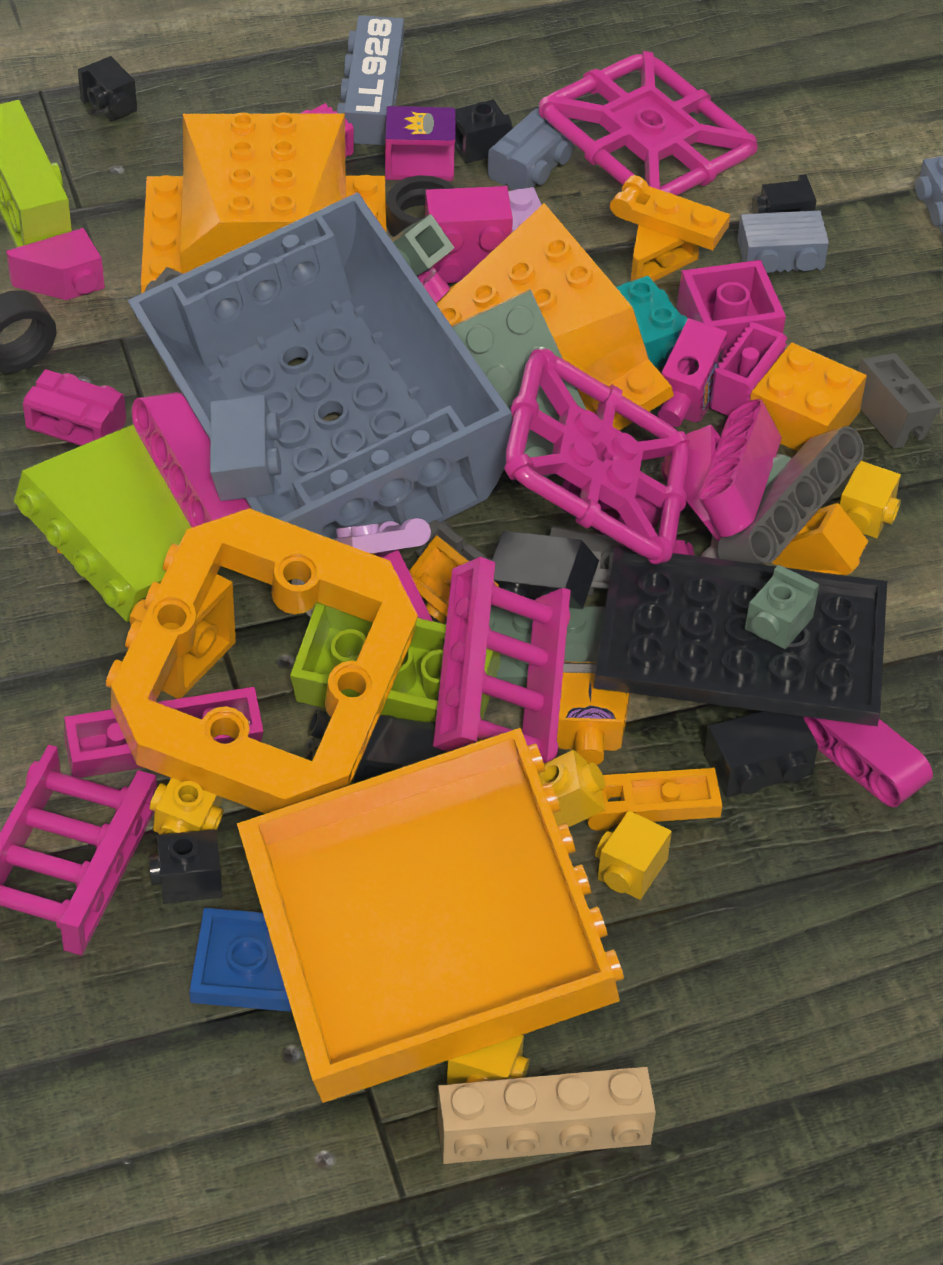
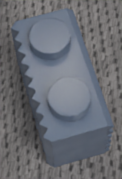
[737,211,829,273]

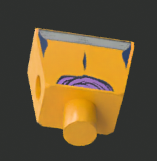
[557,662,631,765]

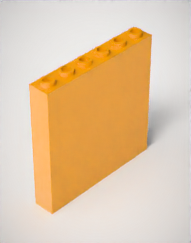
[237,728,624,1103]

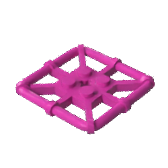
[539,51,758,196]
[504,348,690,564]

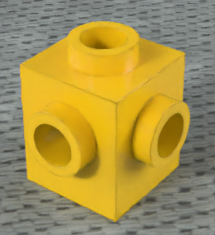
[149,778,224,835]

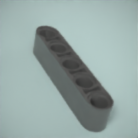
[718,426,864,565]

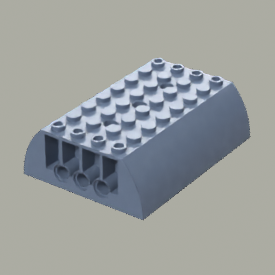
[127,192,513,539]

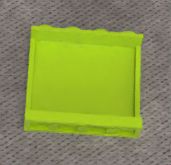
[14,424,191,622]

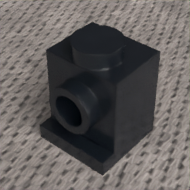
[78,56,137,122]
[752,174,817,214]

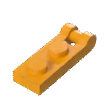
[610,175,730,251]
[587,768,722,831]

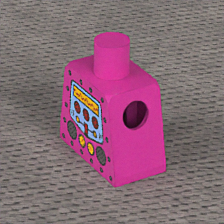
[658,318,728,427]

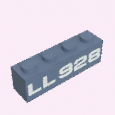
[337,15,404,146]

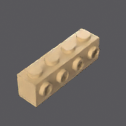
[437,1067,656,1164]

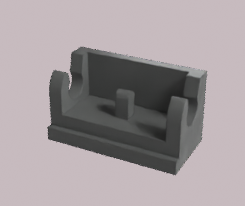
[857,353,942,449]

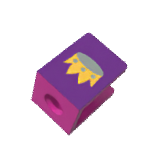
[385,106,455,181]

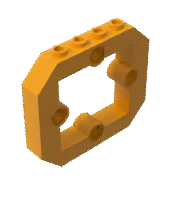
[106,508,418,814]

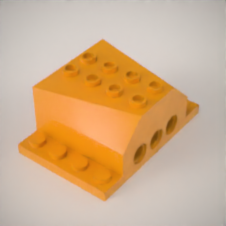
[141,112,386,294]
[436,203,674,431]

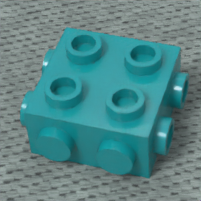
[616,276,688,368]

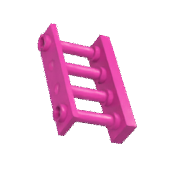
[433,557,571,764]
[0,745,157,956]

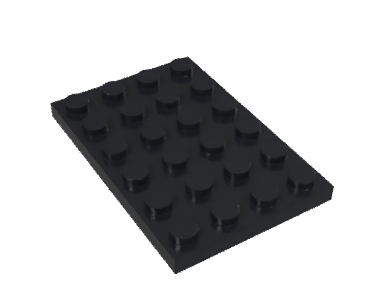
[594,545,887,726]

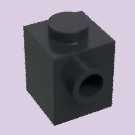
[454,99,513,164]
[149,829,222,904]

